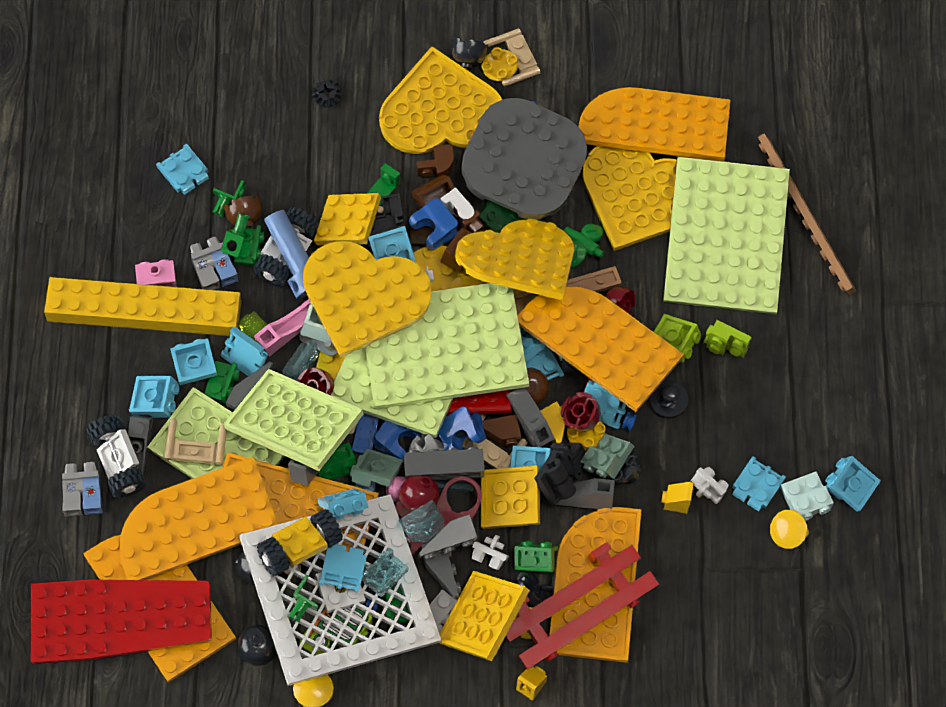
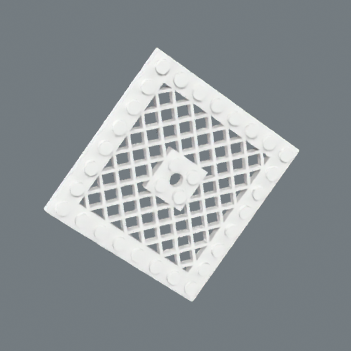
[240,494,441,686]

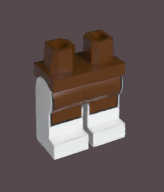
[441,187,484,233]

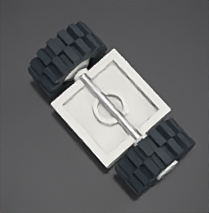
[254,207,319,287]
[86,415,147,498]

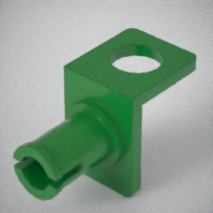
[212,180,247,217]
[221,213,251,257]
[288,574,318,623]

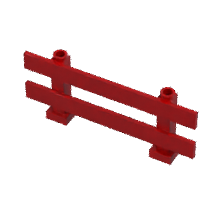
[506,542,659,670]

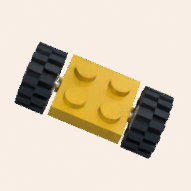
[257,509,343,576]

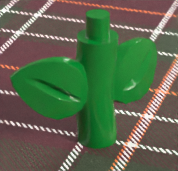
[564,224,604,268]

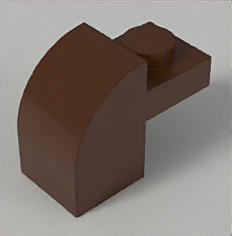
[417,144,453,177]

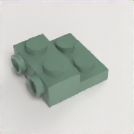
[580,434,634,479]
[350,449,403,487]

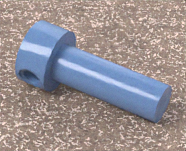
[264,210,309,299]

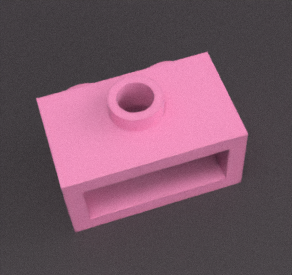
[135,260,177,287]

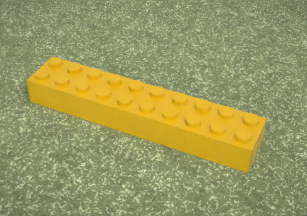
[44,277,241,336]

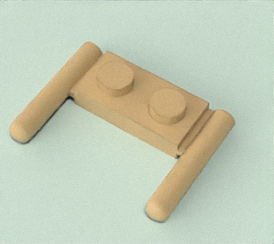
[484,28,540,86]
[462,414,527,469]
[164,418,227,465]

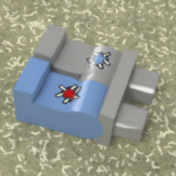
[190,237,238,290]
[62,462,103,517]

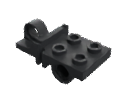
[368,194,405,256]
[534,443,586,506]

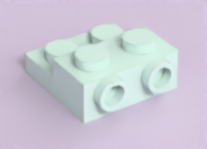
[780,472,833,521]

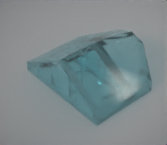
[398,500,445,543]

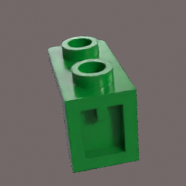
[367,163,400,206]

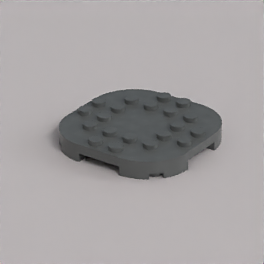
[462,98,587,220]

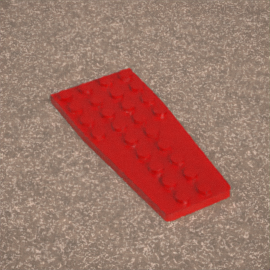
[31,580,212,664]

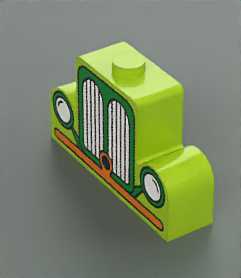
[300,586,372,655]

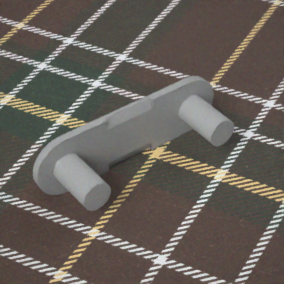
[299,328,337,356]

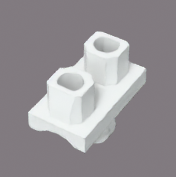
[691,467,729,504]
[472,535,509,570]

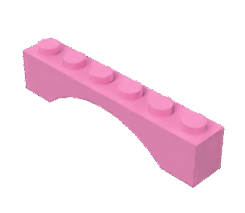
[254,299,310,357]

